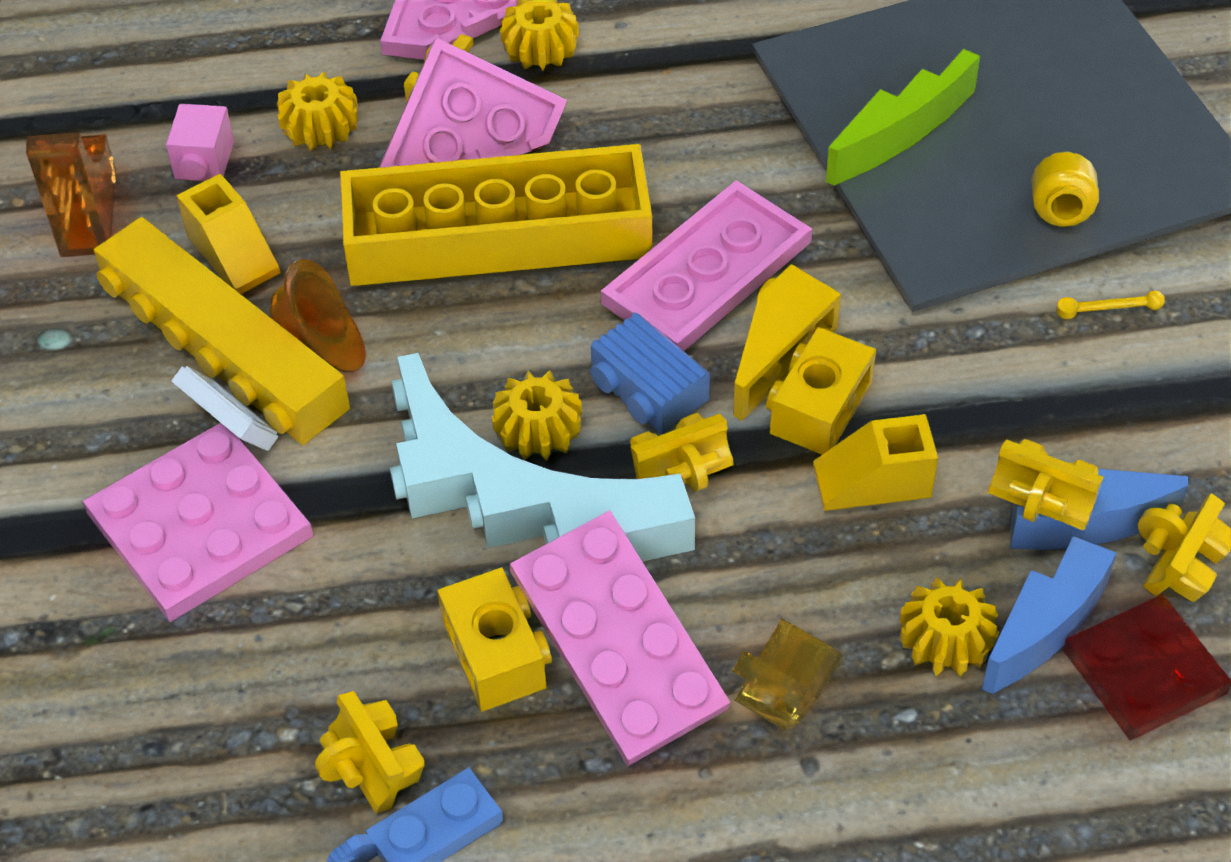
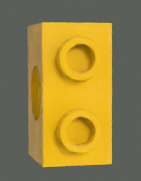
[766,327,876,455]
[437,567,552,712]

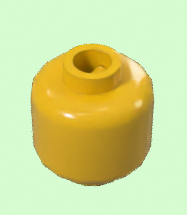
[1031,152,1099,227]

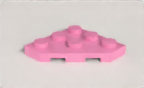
[380,0,529,60]
[379,37,567,168]

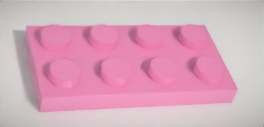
[601,180,812,351]
[510,510,731,767]

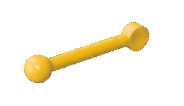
[1056,290,1165,319]

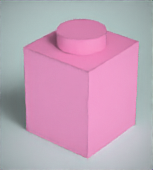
[166,104,234,181]

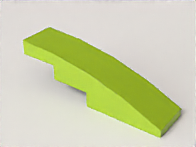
[826,48,980,186]

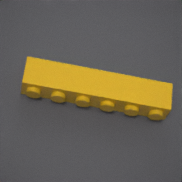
[94,216,350,446]

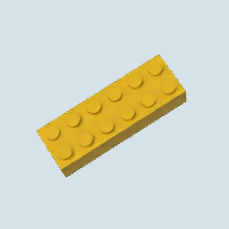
[340,144,653,286]

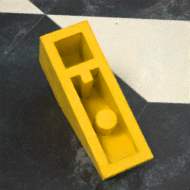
[733,264,841,421]

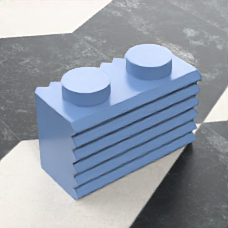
[590,312,710,434]

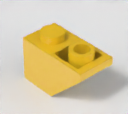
[176,173,280,294]
[813,414,938,511]

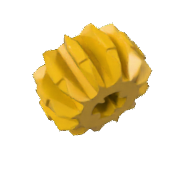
[500,0,579,71]
[277,71,358,151]
[492,370,583,461]
[899,576,999,677]

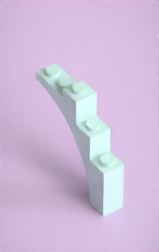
[390,353,695,562]

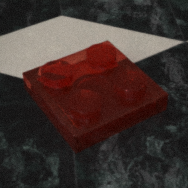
[1063,594,1231,741]

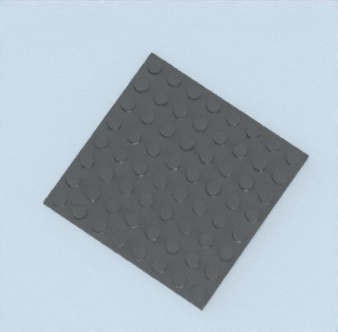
[752,0,1231,312]

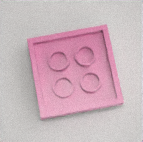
[83,423,313,622]

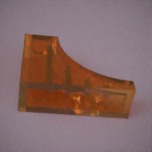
[26,132,116,257]

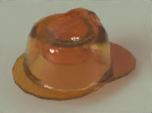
[270,259,366,373]

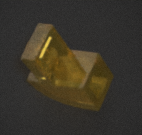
[732,618,843,730]

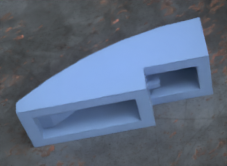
[1010,469,1188,550]
[982,536,1117,694]

